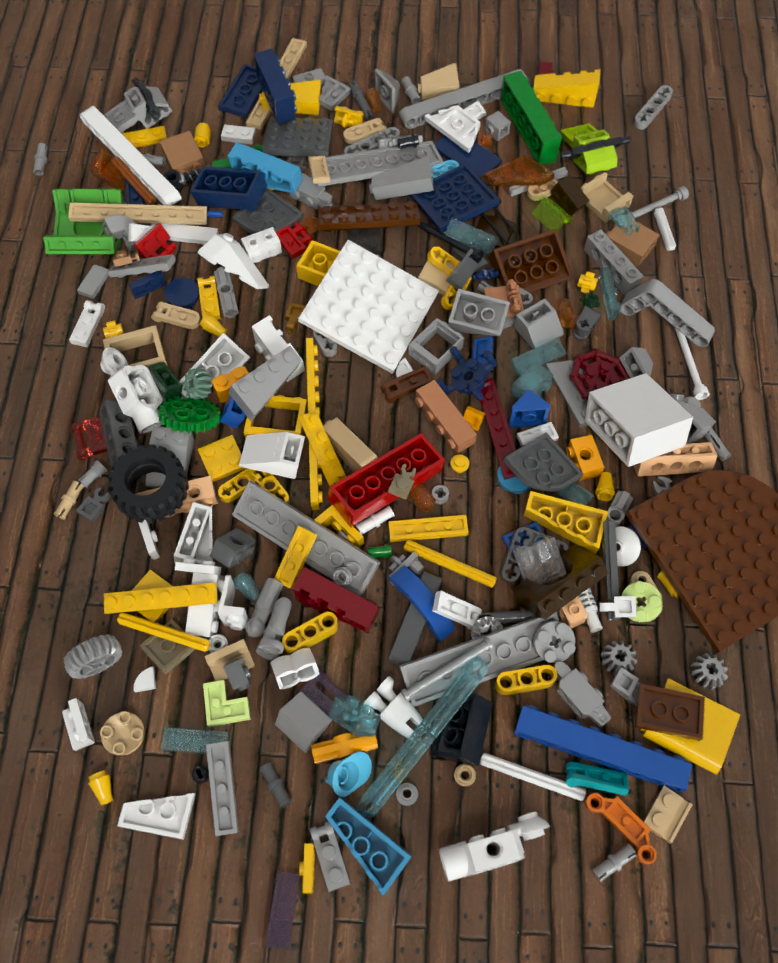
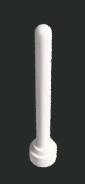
[675,328,709,400]

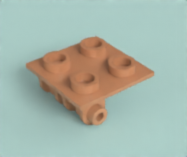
[484,279,524,317]

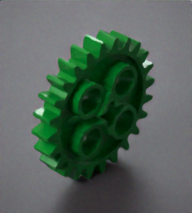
[158,396,221,434]

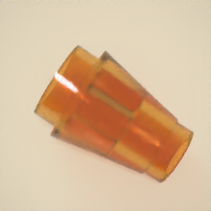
[365,88,381,114]

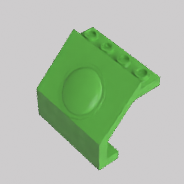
[43,189,123,254]

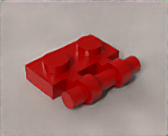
[276,222,314,259]
[134,223,177,259]

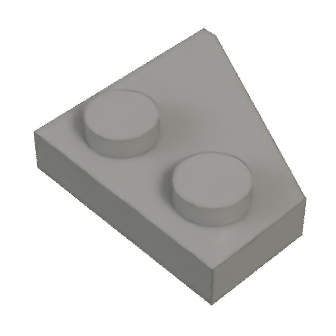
[320,76,351,111]

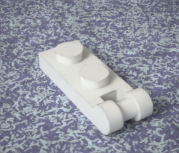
[69,300,105,347]
[432,591,482,630]

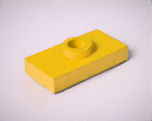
[299,843,315,894]

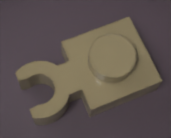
[388,464,416,500]

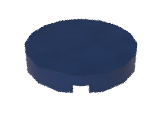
[164,278,200,309]

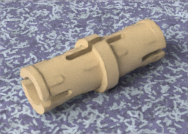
[54,481,84,520]

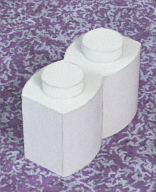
[271,648,320,689]

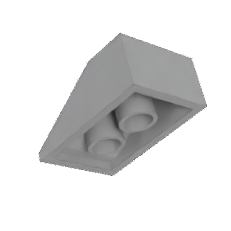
[448,289,510,336]
[146,426,195,488]

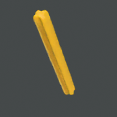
[404,540,497,588]
[117,613,210,652]

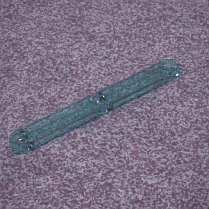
[357,657,488,818]

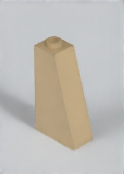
[323,417,377,473]

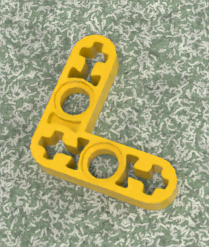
[427,246,472,310]
[218,468,290,504]

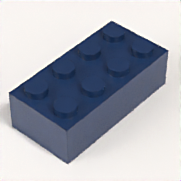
[254,49,297,125]
[190,166,267,211]

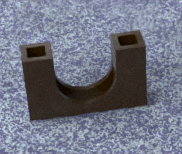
[511,545,609,620]

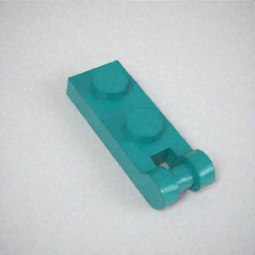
[565,762,629,796]

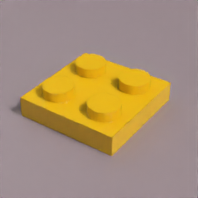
[198,435,246,482]

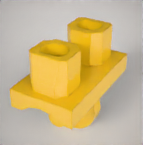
[334,106,363,128]

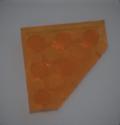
[485,155,554,185]

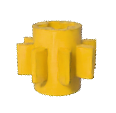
[577,271,598,294]
[103,320,124,338]

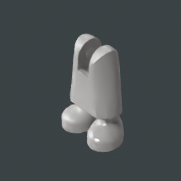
[256,597,291,661]

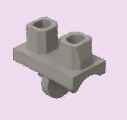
[388,552,424,586]

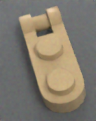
[343,118,387,144]
[151,302,201,329]

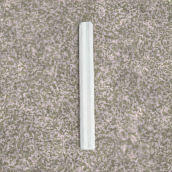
[480,753,586,801]

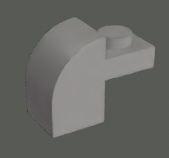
[102,215,136,252]

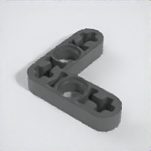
[500,527,569,582]

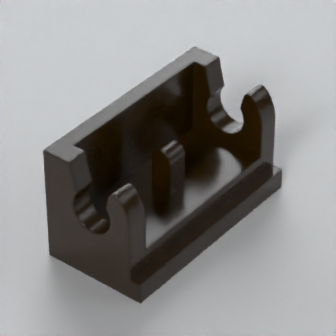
[550,175,590,217]

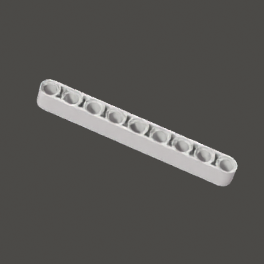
[79,105,182,206]

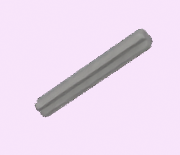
[508,167,568,196]

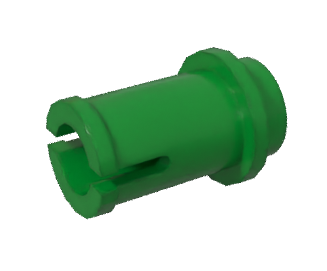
[367,543,392,559]

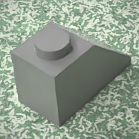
[620,347,653,378]

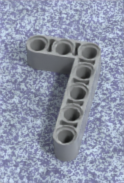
[619,279,715,347]

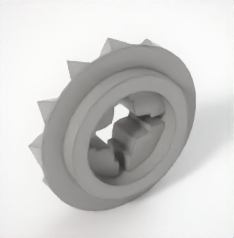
[471,616,503,640]

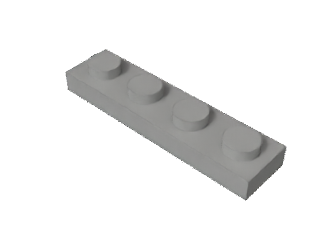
[107,254,176,278]
[206,741,239,836]

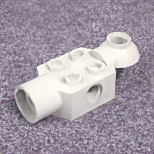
[100,347,163,434]
[439,812,550,882]

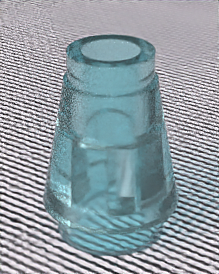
[233,571,260,602]

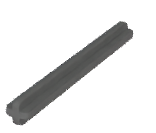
[603,520,620,620]

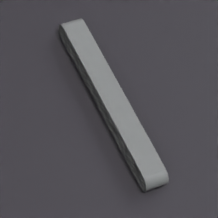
[399,69,530,129]

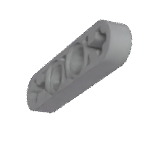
[634,85,673,129]
[344,127,400,154]

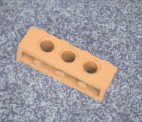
[633,442,718,476]
[134,476,218,517]

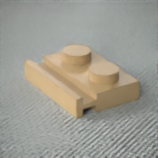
[643,786,693,844]

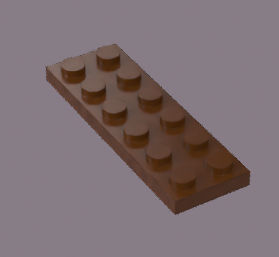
[318,201,420,230]

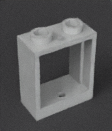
[408,318,464,375]

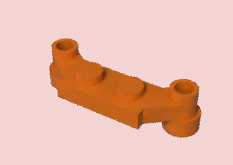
[585,793,657,865]

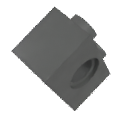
[210,528,256,568]

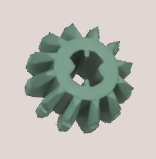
[183,368,213,399]

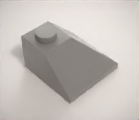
[375,69,400,114]
[677,401,716,444]

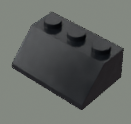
[431,693,493,766]

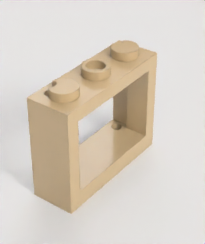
[103,325,169,374]

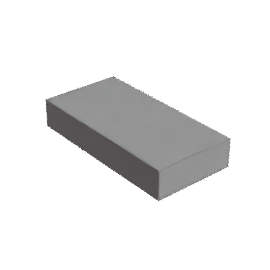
[77,264,109,299]

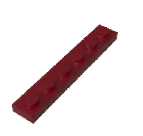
[480,378,516,480]

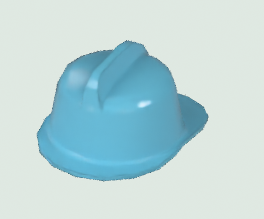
[325,752,372,797]

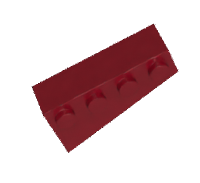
[293,567,379,634]

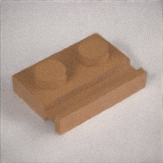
[113,249,140,267]

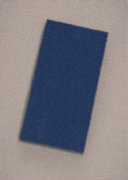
[218,64,262,119]
[434,135,502,178]

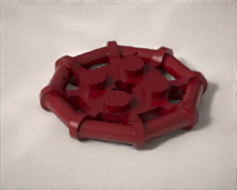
[569,348,630,400]

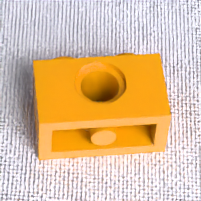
[566,435,605,481]

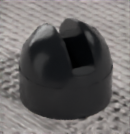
[192,765,209,784]

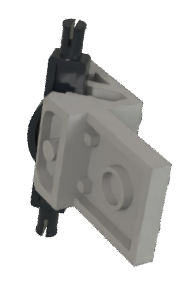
[104,78,172,134]

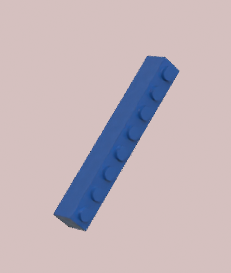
[513,705,692,793]

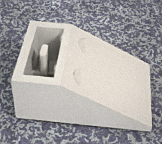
[239,432,305,479]

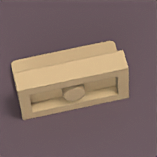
[205,639,255,681]

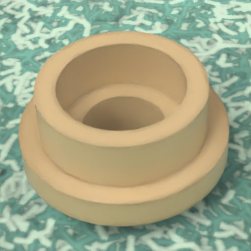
[454,764,476,787]

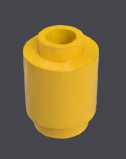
[194,123,211,148]

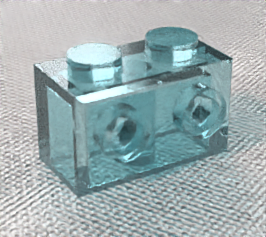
[510,361,553,400]
[328,695,381,737]

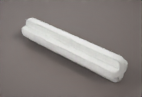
[654,208,676,251]

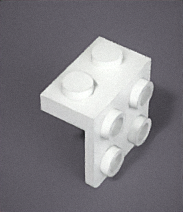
[216,575,249,630]

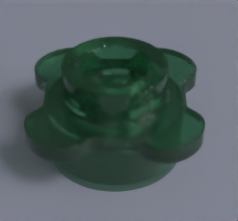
[580,292,600,308]

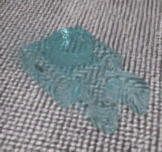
[610,206,640,236]

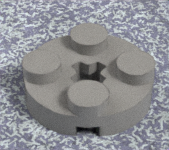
[533,620,575,663]

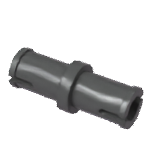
[259,762,292,808]

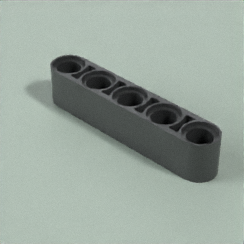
[388,571,443,665]

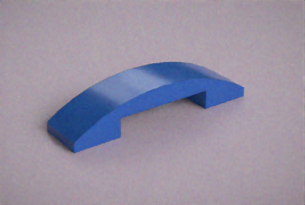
[389,565,455,642]

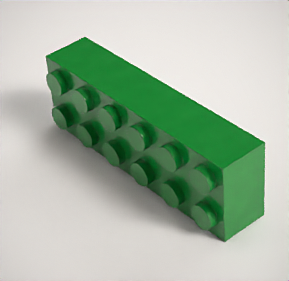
[500,71,562,167]

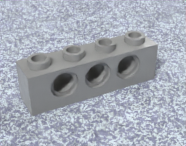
[584,229,644,295]

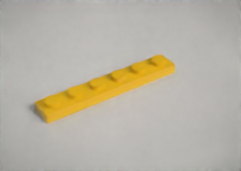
[104,583,218,614]

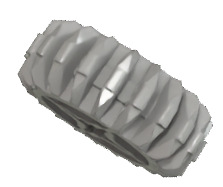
[64,635,122,679]

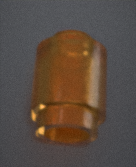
[409,484,436,512]

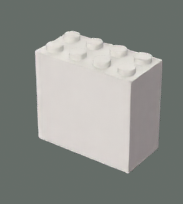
[585,373,693,467]

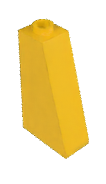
[259,80,321,115]

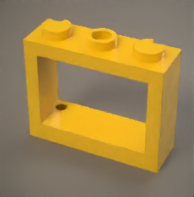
[244,395,308,439]

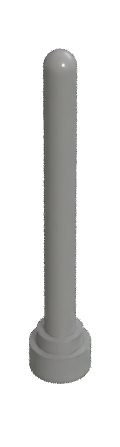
[617,186,689,220]

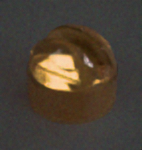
[481,133,492,147]

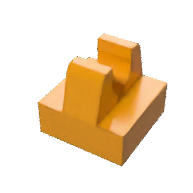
[463,406,485,431]

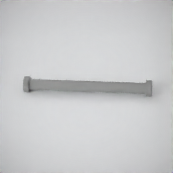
[401,637,494,702]

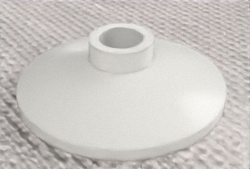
[602,527,641,566]

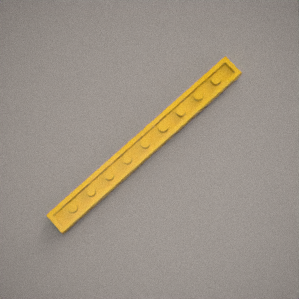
[306,338,323,510]

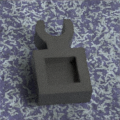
[76,487,111,523]

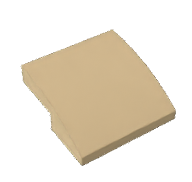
[418,253,453,295]

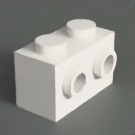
[241,227,282,263]

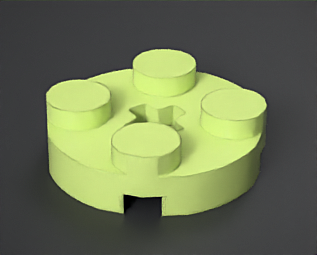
[622,581,663,623]

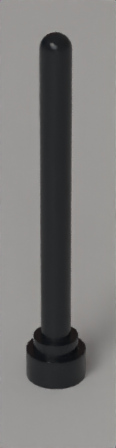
[418,221,484,263]

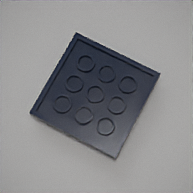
[409,163,500,233]

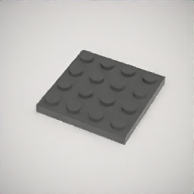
[262,117,333,157]

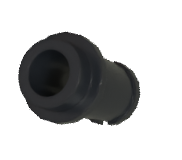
[398,134,419,149]

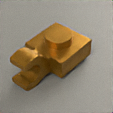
[285,303,306,335]

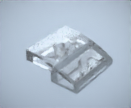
[513,536,566,584]

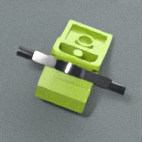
[560,123,631,175]

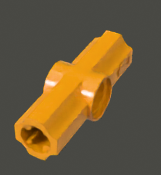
[311,729,378,764]

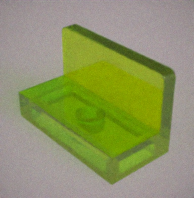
[532,197,574,232]

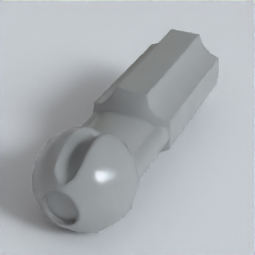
[245,578,283,638]

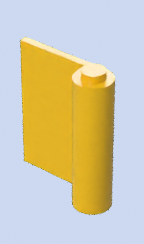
[640,678,740,774]

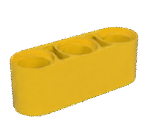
[282,612,338,655]
[495,665,557,695]

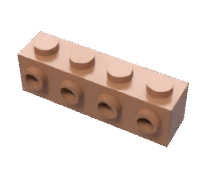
[415,380,477,454]

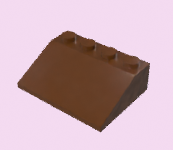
[488,229,574,293]

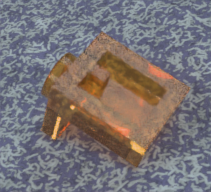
[557,298,580,329]

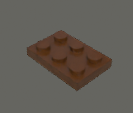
[635,683,705,741]

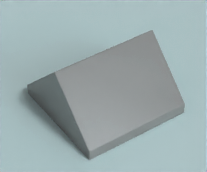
[275,691,333,753]

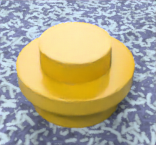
[450,454,469,473]

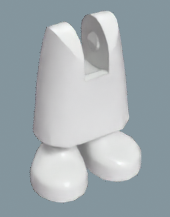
[362,676,426,740]

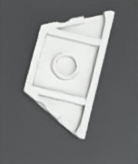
[425,105,480,153]

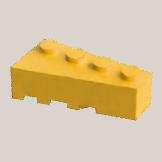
[533,69,601,108]
[523,491,608,554]

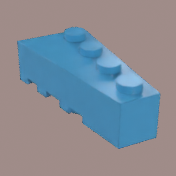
[228,142,303,194]
[325,798,412,896]

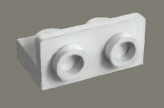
[62,698,95,751]

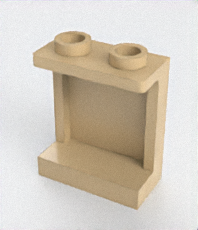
[581,172,633,223]

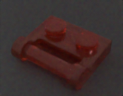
[71,417,108,460]

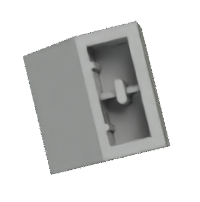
[514,298,564,352]

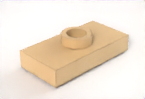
[308,156,330,184]

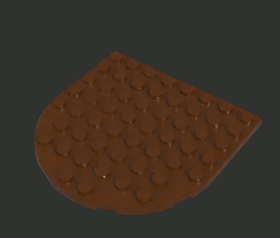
[625,470,778,653]

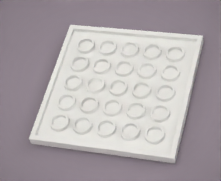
[298,240,439,374]

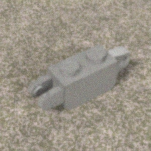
[289,173,333,210]
[553,661,611,728]

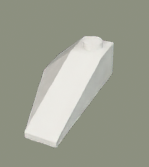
[198,233,269,289]
[175,333,251,398]

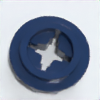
[471,268,499,281]

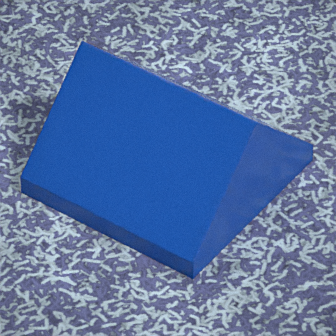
[508,389,550,428]

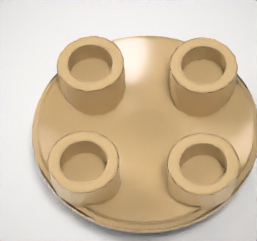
[100,711,145,756]

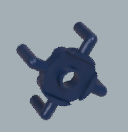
[436,346,497,401]

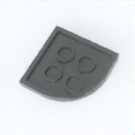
[232,188,304,234]
[503,432,584,492]

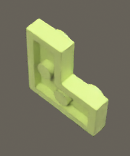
[203,680,251,727]

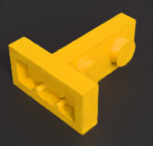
[314,505,364,548]

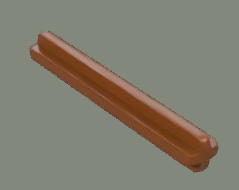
[111,156,156,205]

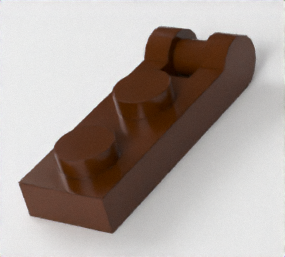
[380,366,433,403]

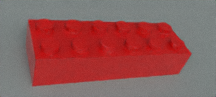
[327,433,445,528]

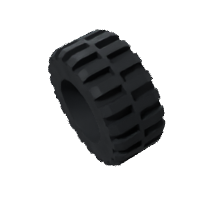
[108,444,189,523]

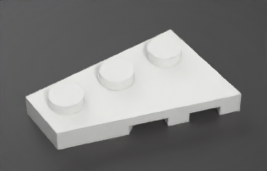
[117,793,196,840]

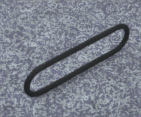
[481,206,520,245]

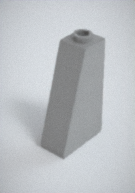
[369,155,434,201]

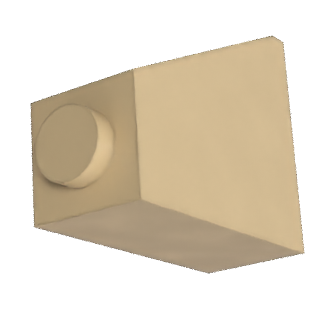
[418,63,459,100]

